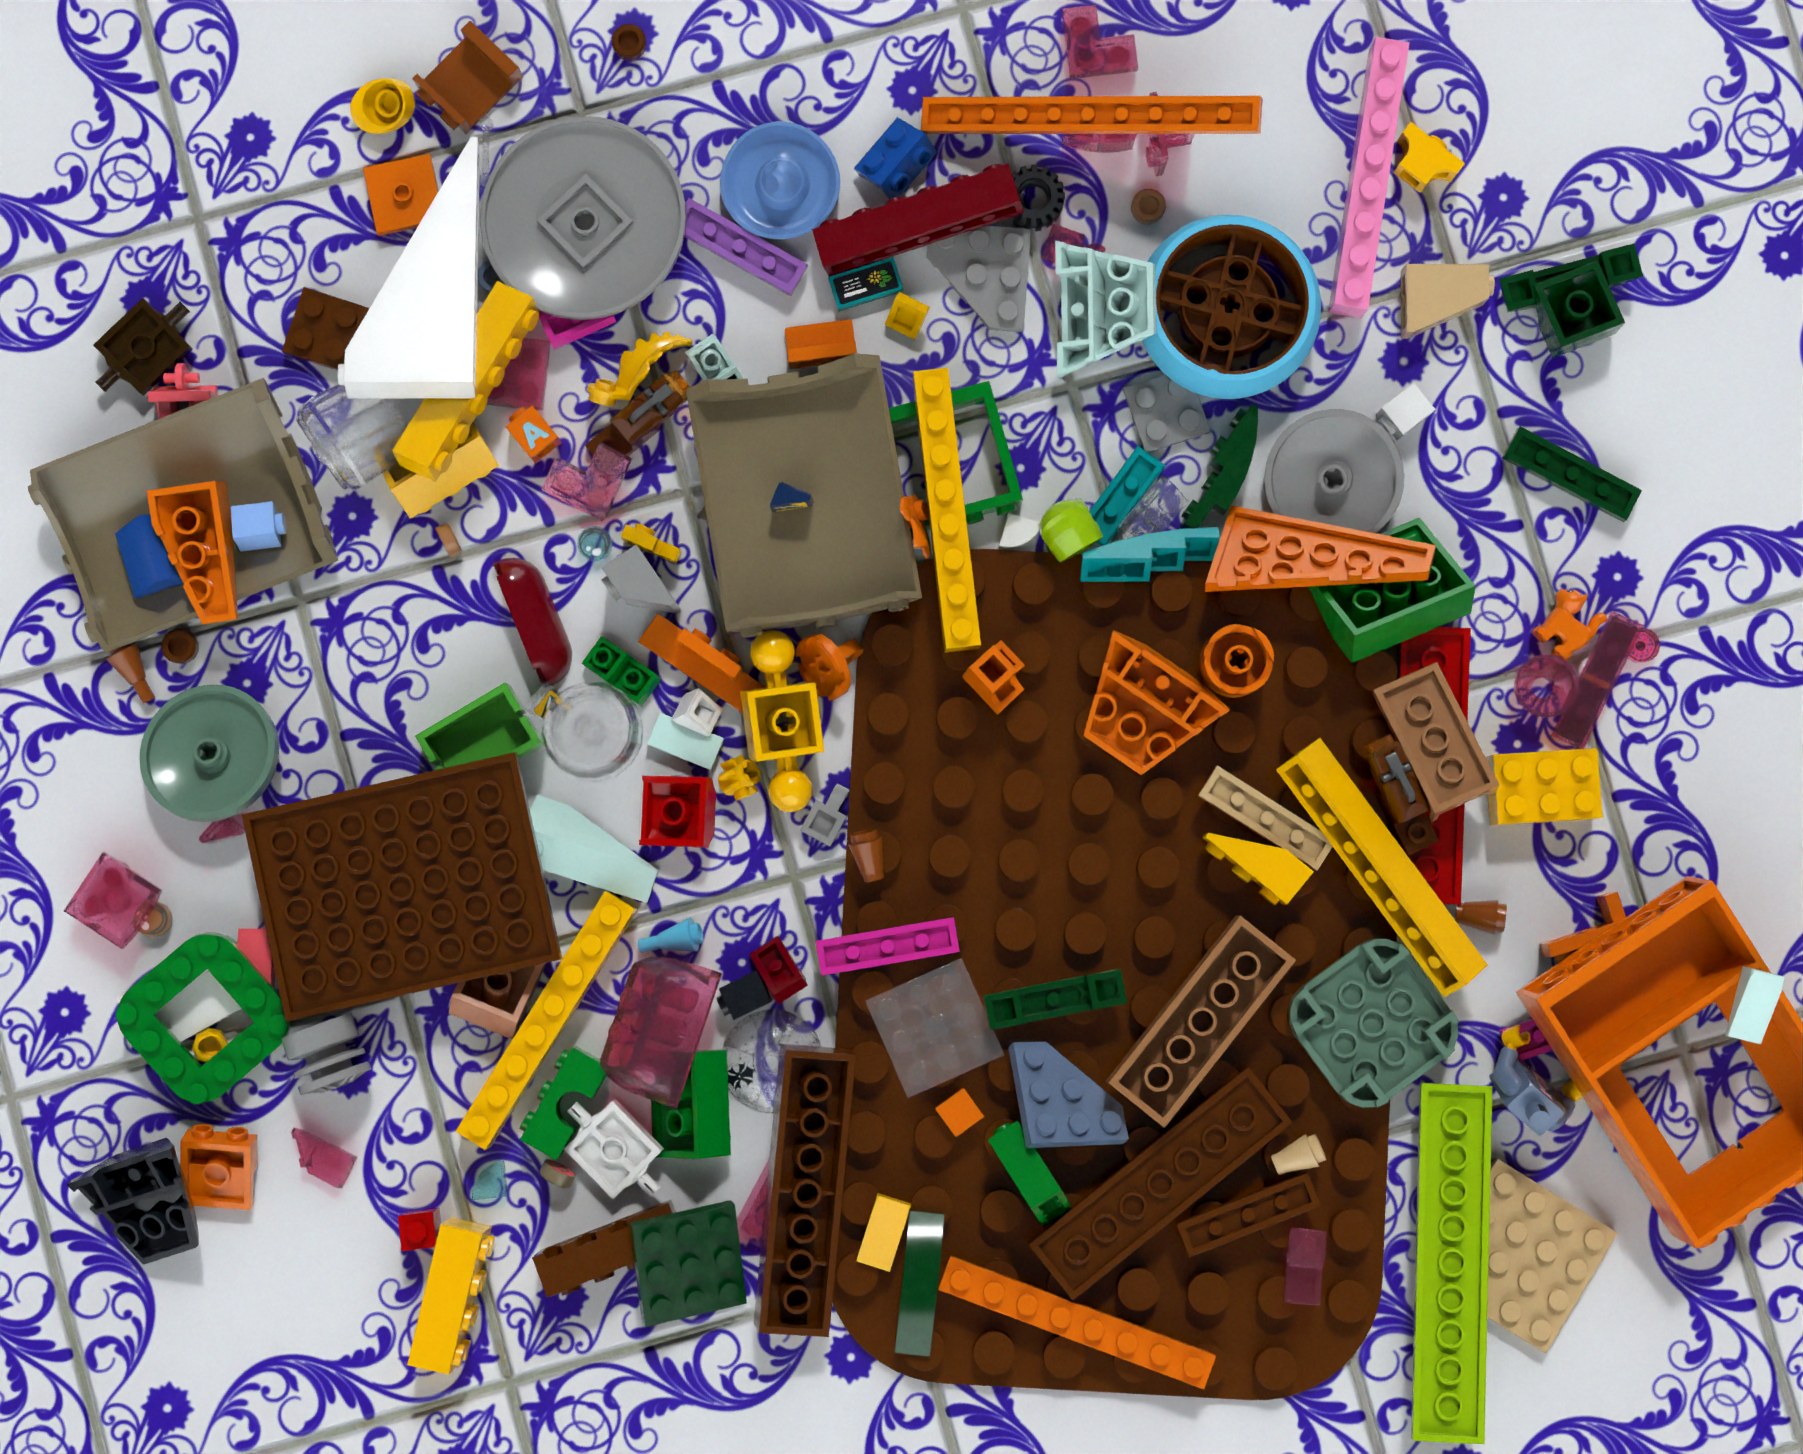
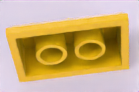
[374,421,499,519]

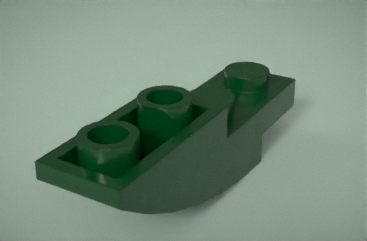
[1181,403,1258,529]

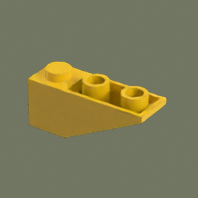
[1202,833,1314,905]

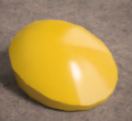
[350,78,415,134]

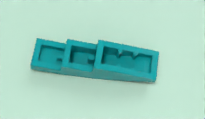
[1080,527,1220,582]

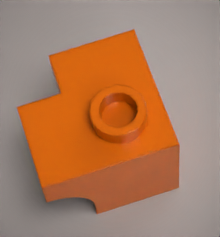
[962,640,1025,715]

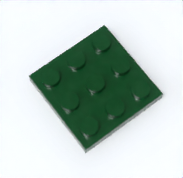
[629,1200,747,1327]

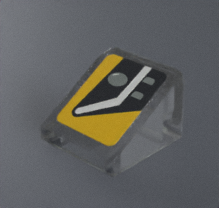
[524,682,569,726]

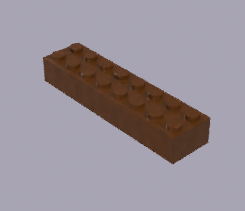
[754,1044,856,1337]

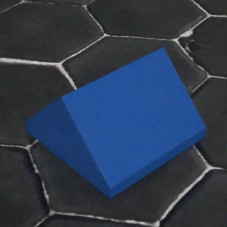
[115,514,183,599]

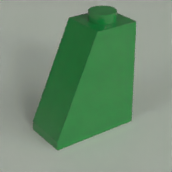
[988,1121,1072,1228]

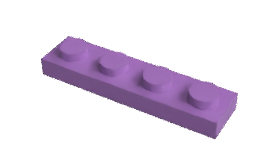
[684,198,808,296]

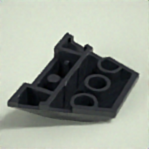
[66,1137,199,1265]

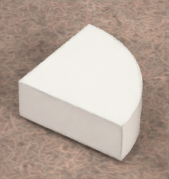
[999,513,1040,549]

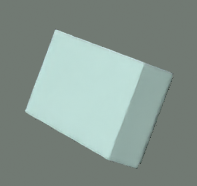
[647,713,724,771]

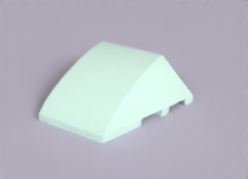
[1055,241,1156,378]

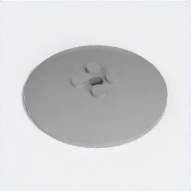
[480,116,686,320]

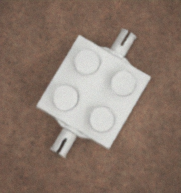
[564,1099,664,1199]

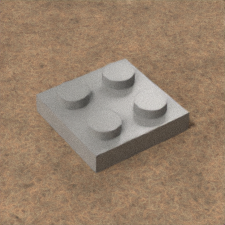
[1123,375,1211,453]

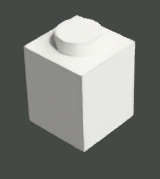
[1376,383,1436,440]

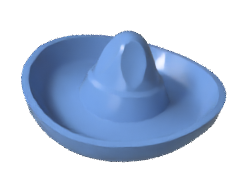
[720,121,840,239]

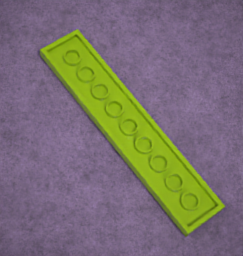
[1411,1083,1493,1445]

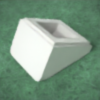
[672,688,723,736]

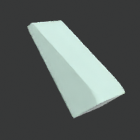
[1725,966,1785,1044]

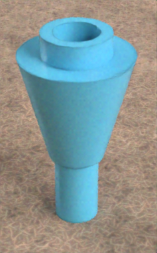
[638,917,703,953]

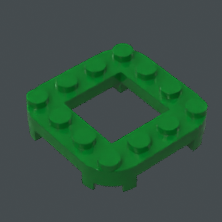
[115,932,292,1104]

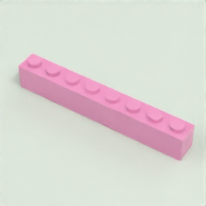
[1328,37,1410,318]

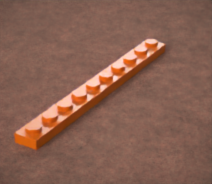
[921,95,1263,134]

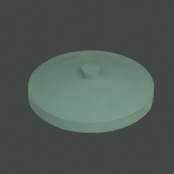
[139,685,279,822]

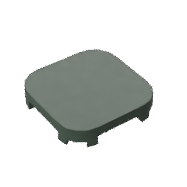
[1288,939,1459,1108]

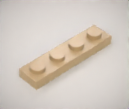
[1198,766,1333,871]

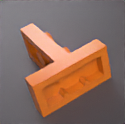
[1540,892,1626,962]

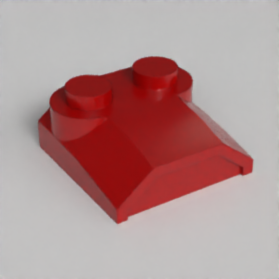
[639,776,716,848]

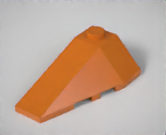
[147,481,238,624]

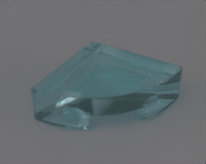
[471,1161,508,1200]

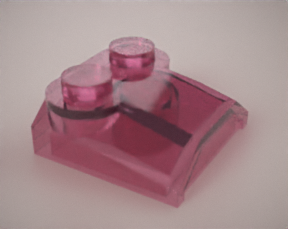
[64,852,162,949]

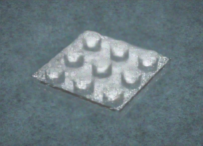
[865,958,1004,1098]

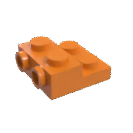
[180,1124,258,1210]

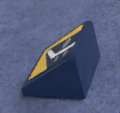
[770,482,814,512]

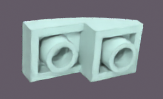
[685,334,744,381]

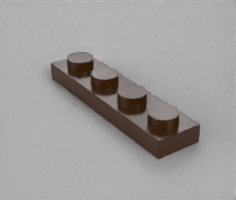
[1175,1172,1321,1258]

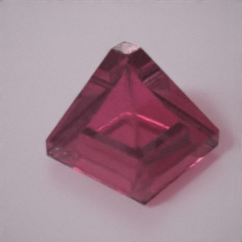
[199,817,245,844]

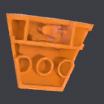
[1083,630,1230,775]

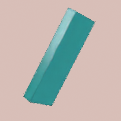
[1089,446,1166,547]

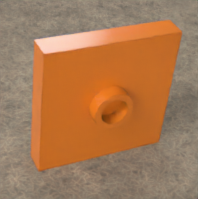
[363,153,439,236]

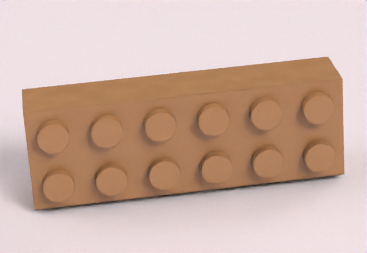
[1106,916,1296,1128]

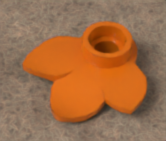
[900,495,931,559]

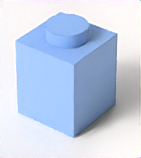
[231,501,286,552]

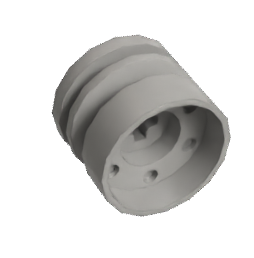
[281,1013,372,1095]

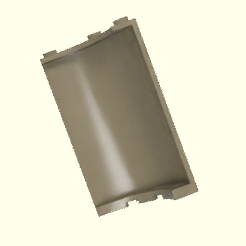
[686,353,922,637]
[28,378,338,653]

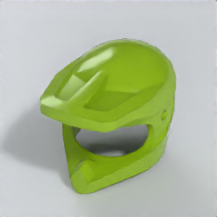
[1038,498,1103,563]

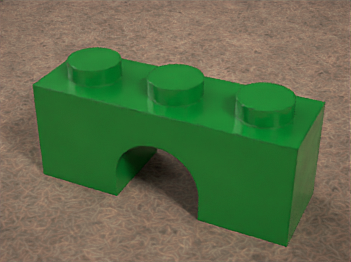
[519,1046,612,1160]

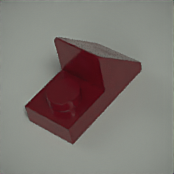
[749,936,808,1004]

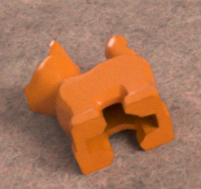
[1531,589,1607,663]

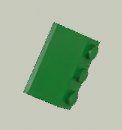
[649,1050,731,1159]

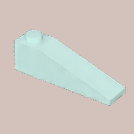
[530,795,658,903]

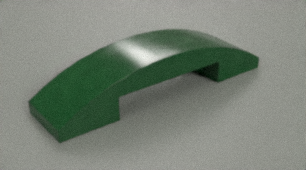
[1499,243,1643,313]
[983,969,1127,1030]
[895,1210,944,1357]

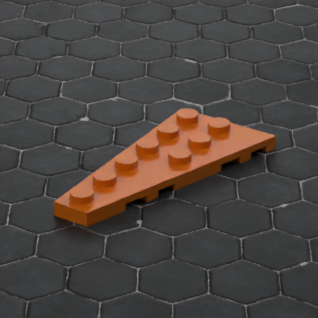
[1205,505,1436,592]

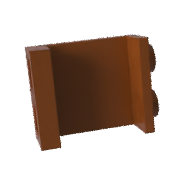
[412,21,523,134]

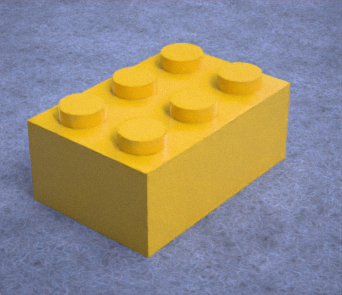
[1486,748,1603,826]

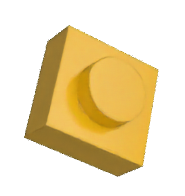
[884,292,930,340]

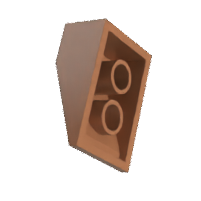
[449,963,546,1039]

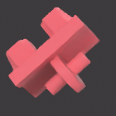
[147,363,218,419]

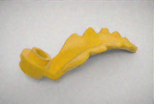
[587,332,693,406]

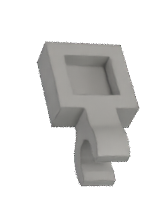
[800,784,850,847]

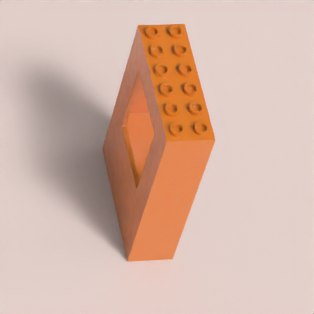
[1516,876,1803,1249]

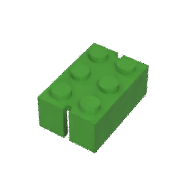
[415,682,546,770]

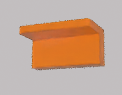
[785,319,857,369]

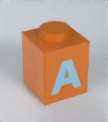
[505,405,562,464]

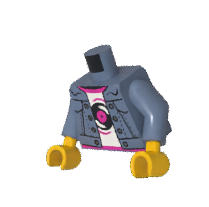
[1489,1025,1583,1136]

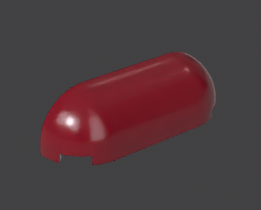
[493,558,572,690]

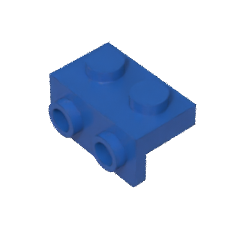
[854,117,937,199]

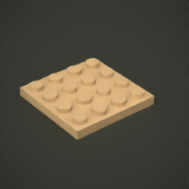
[1487,1158,1618,1353]

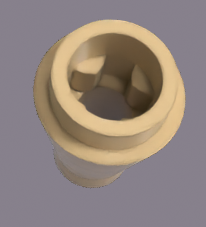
[1271,1134,1326,1175]

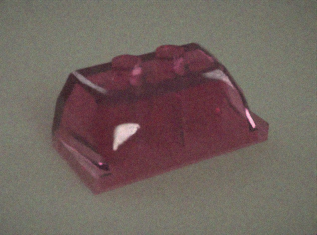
[600,957,722,1108]

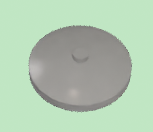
[1264,409,1405,533]

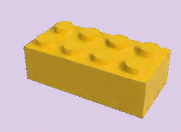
[407,1217,495,1375]

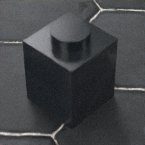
[716,970,773,1020]

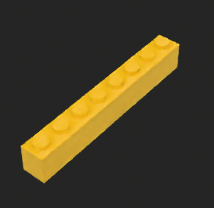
[912,368,981,653]
[1276,738,1488,997]
[455,891,638,1150]

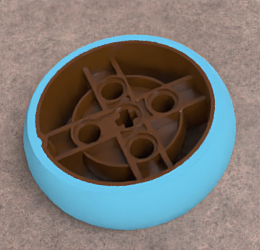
[1142,215,1321,399]

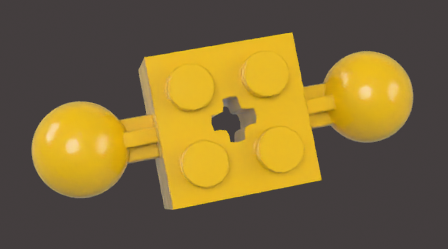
[740,630,825,812]

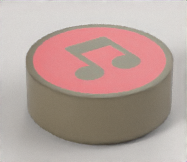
[539,1159,576,1188]

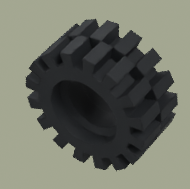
[1008,164,1065,232]

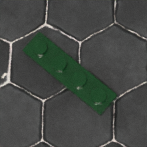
[1502,426,1642,522]

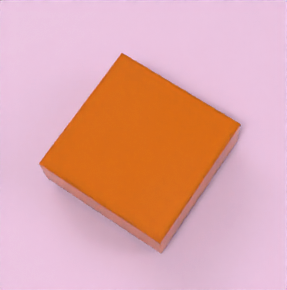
[935,1088,984,1137]

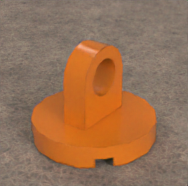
[796,633,864,701]

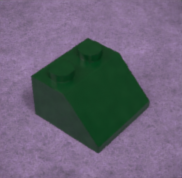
[1533,260,1625,358]

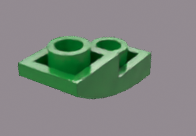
[581,635,662,707]

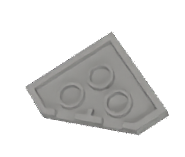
[926,225,1031,333]

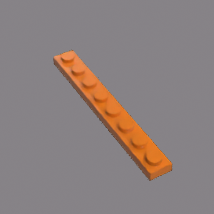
[938,1255,1216,1389]

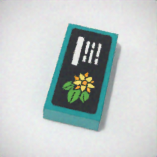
[828,257,904,312]

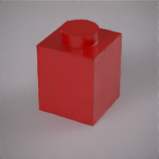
[398,1208,441,1251]

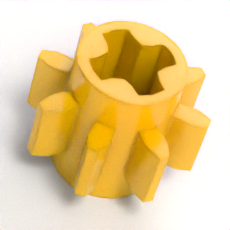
[718,755,761,801]

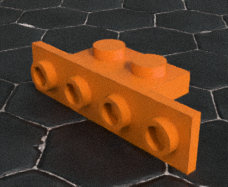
[638,613,767,713]

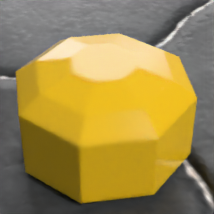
[192,1027,228,1063]

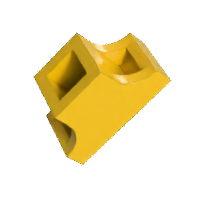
[1393,122,1465,193]

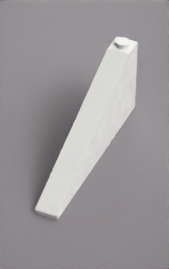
[338,137,480,399]

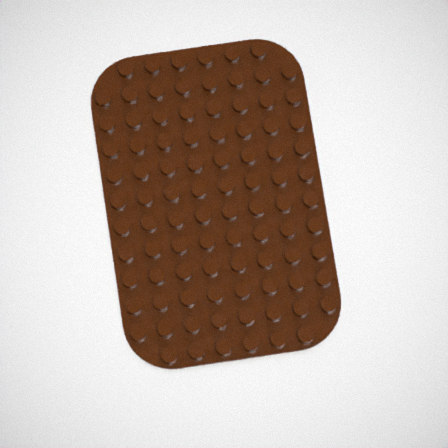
[832,549,1399,1400]

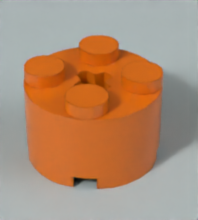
[1199,624,1274,698]

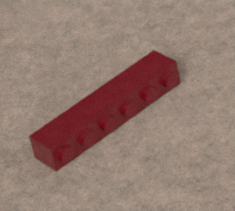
[812,164,1024,277]

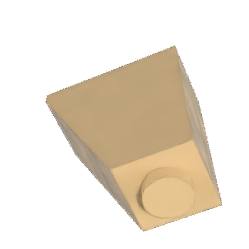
[1401,264,1495,339]

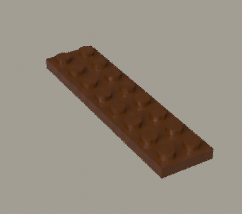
[1028,1066,1293,1300]

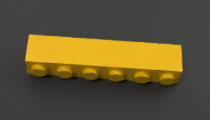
[392,281,539,482]

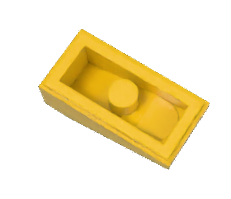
[856,1193,911,1272]

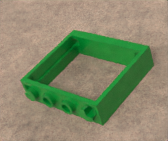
[889,381,1023,541]

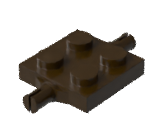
[93,298,193,396]

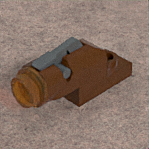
[585,370,690,473]
[1365,734,1439,856]

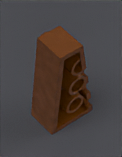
[532,1200,676,1298]

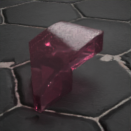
[291,1127,357,1189]

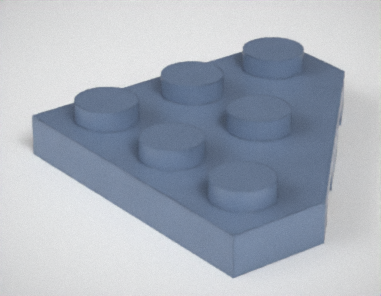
[1008,1041,1129,1148]

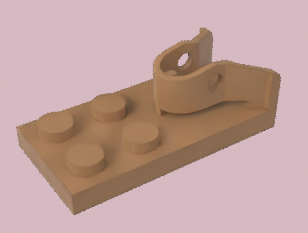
[1372,662,1500,822]

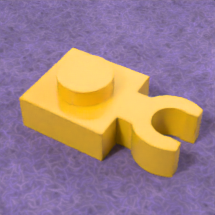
[620,523,682,564]

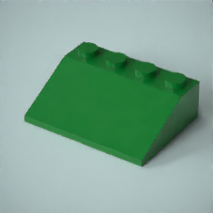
[1308,518,1476,663]

